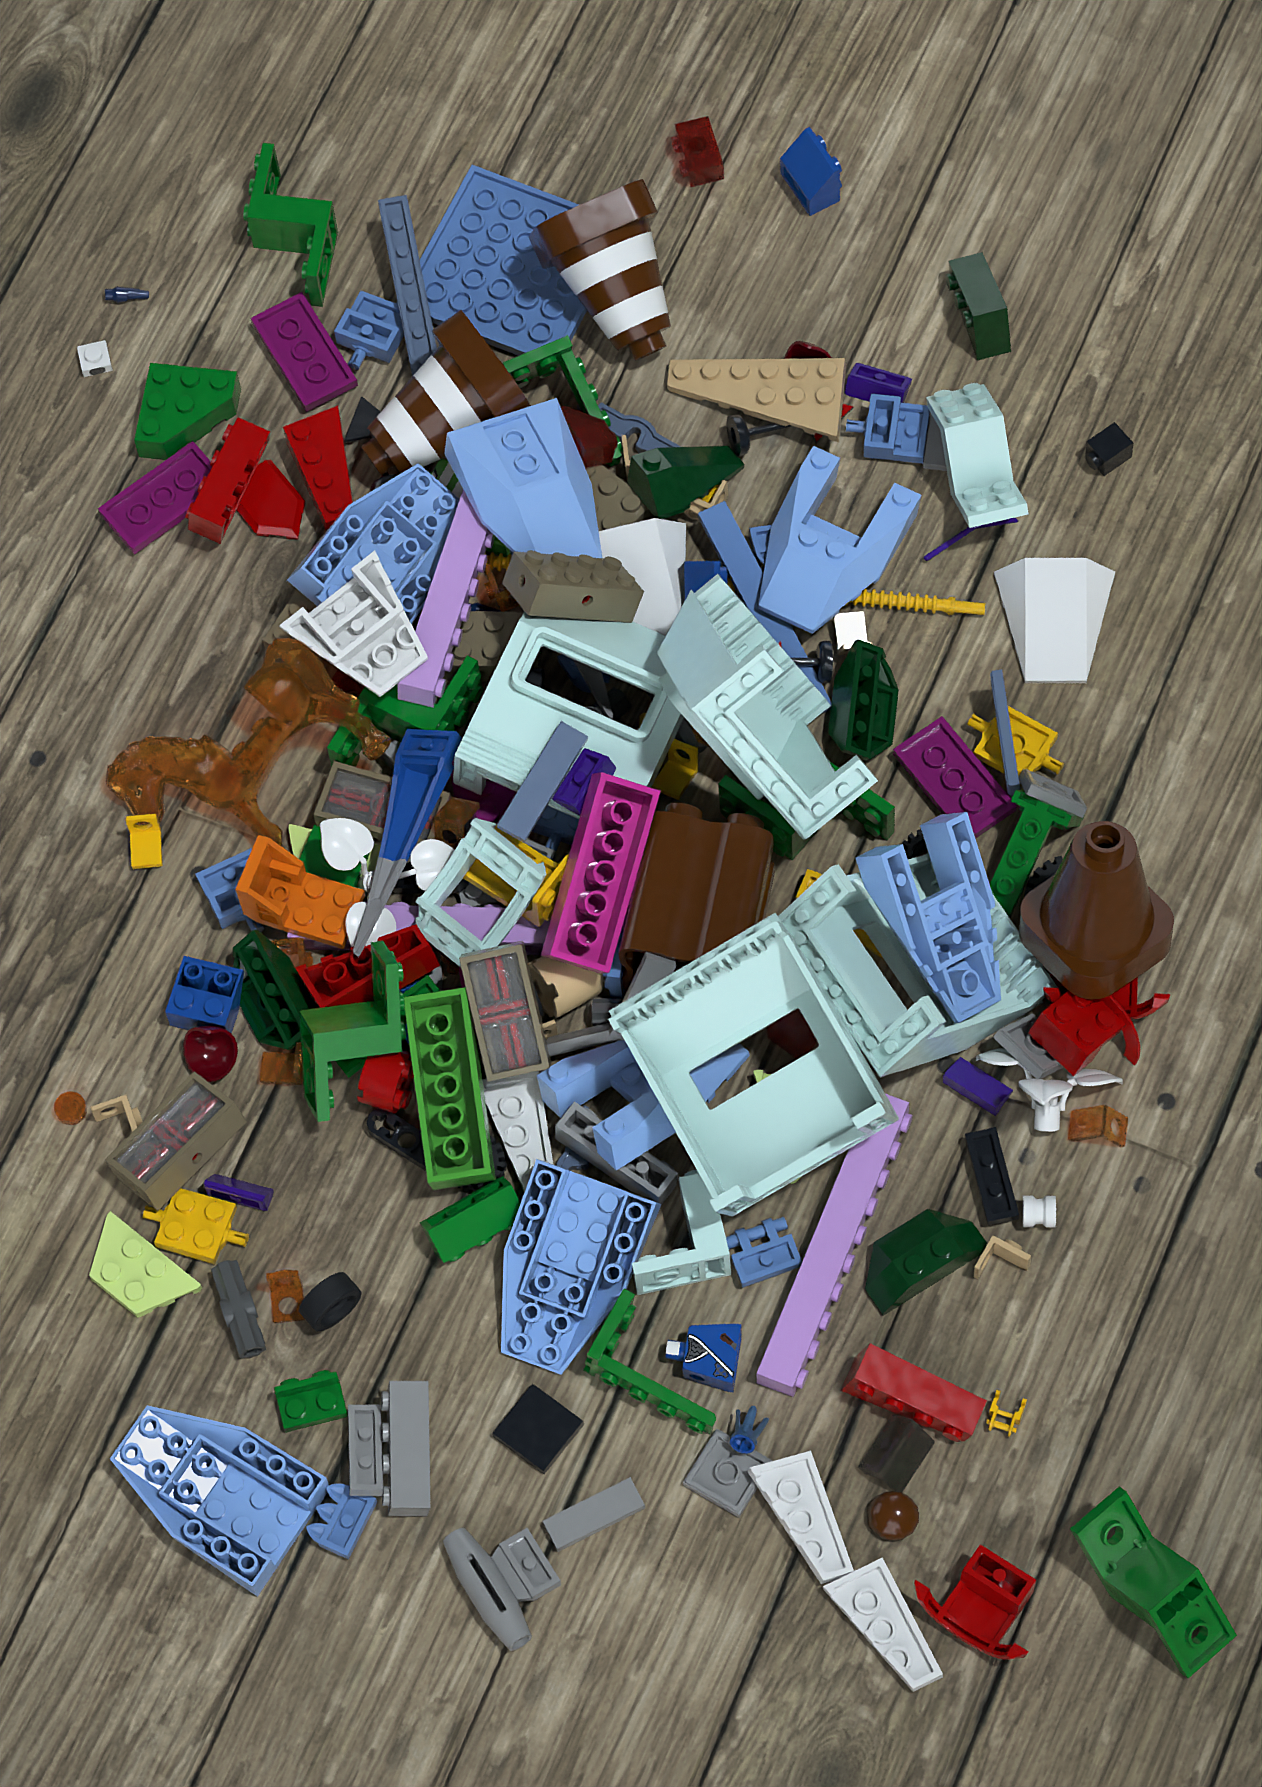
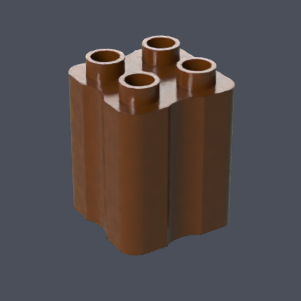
[619,803,775,992]

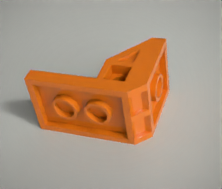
[235,835,365,949]

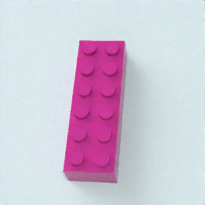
[541,772,660,973]

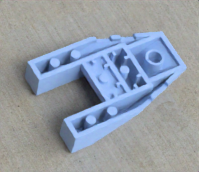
[758,446,921,634]
[855,812,1001,1023]
[537,1040,750,1171]

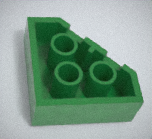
[134,363,241,460]

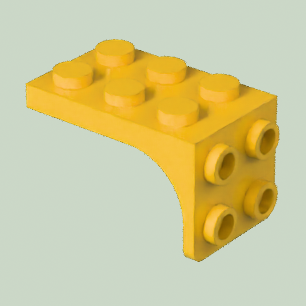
[463,825,569,928]

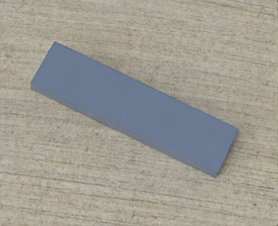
[990,669,1020,796]
[497,721,588,843]

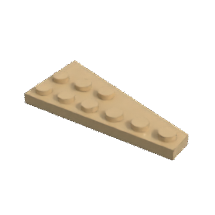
[667,358,846,442]

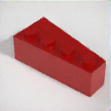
[283,405,353,531]

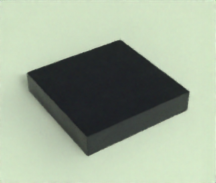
[492,1383,584,1474]

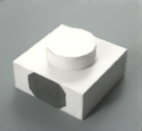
[77,340,113,377]

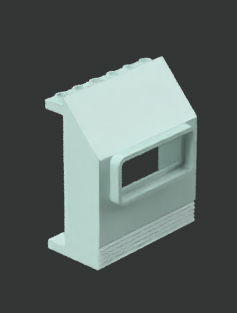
[657,574,878,840]
[453,612,684,819]
[778,853,1057,1078]
[608,913,899,1217]

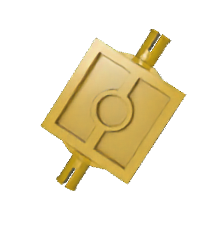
[967,706,1064,782]
[143,1188,249,1264]

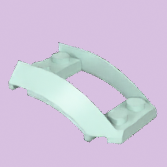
[415,818,546,968]

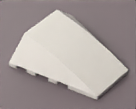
[599,518,686,636]
[279,550,428,697]
[994,558,1115,683]

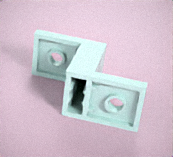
[926,383,1028,528]
[632,1170,731,1295]

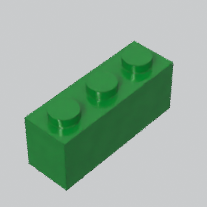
[419,1176,521,1263]

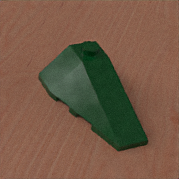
[627,446,745,519]

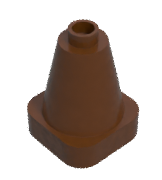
[1019,821,1174,999]

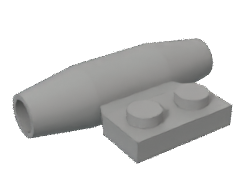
[443,1528,561,1651]

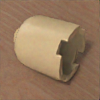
[528,956,604,1018]

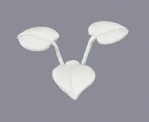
[319,818,455,947]
[976,1048,1123,1131]

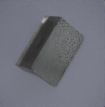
[858,1414,935,1492]

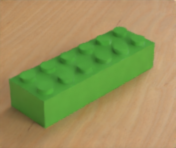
[404,987,496,1190]

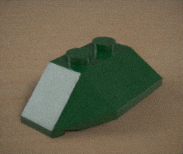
[828,639,899,761]
[232,929,316,1050]
[865,1209,988,1316]

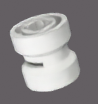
[1023,1196,1056,1227]

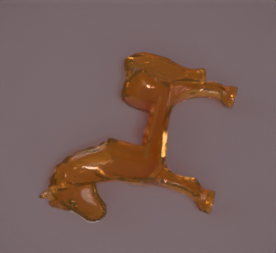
[106,638,391,851]

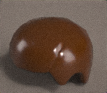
[867,1491,919,1541]

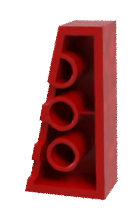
[185,417,270,544]
[295,924,440,1008]
[840,1343,987,1442]

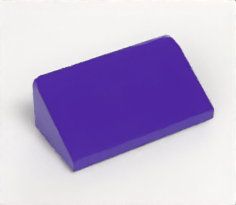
[845,363,912,403]
[552,748,616,816]
[943,1057,1013,1116]
[204,1174,274,1211]

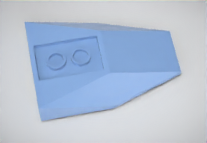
[444,398,602,558]
[287,463,460,624]
[501,1159,661,1375]
[110,1405,329,1597]

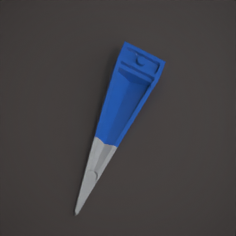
[353,729,462,957]

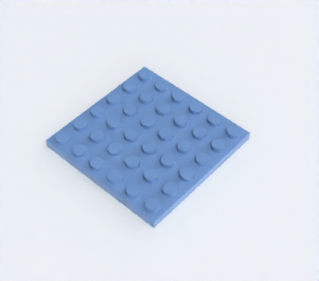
[396,165,587,370]

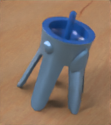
[730,1406,769,1454]

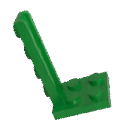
[503,335,623,467]
[990,790,1085,918]
[583,1289,716,1434]

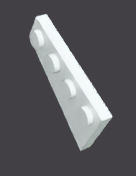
[482,1071,553,1192]
[748,1451,854,1584]
[823,1558,943,1692]

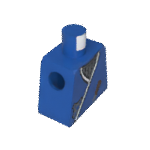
[666,1324,742,1393]

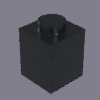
[1085,422,1134,476]

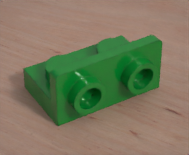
[274,1370,348,1433]

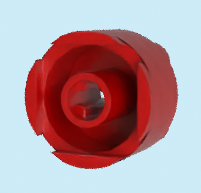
[357,1050,414,1113]

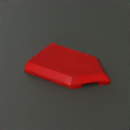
[236,459,305,540]

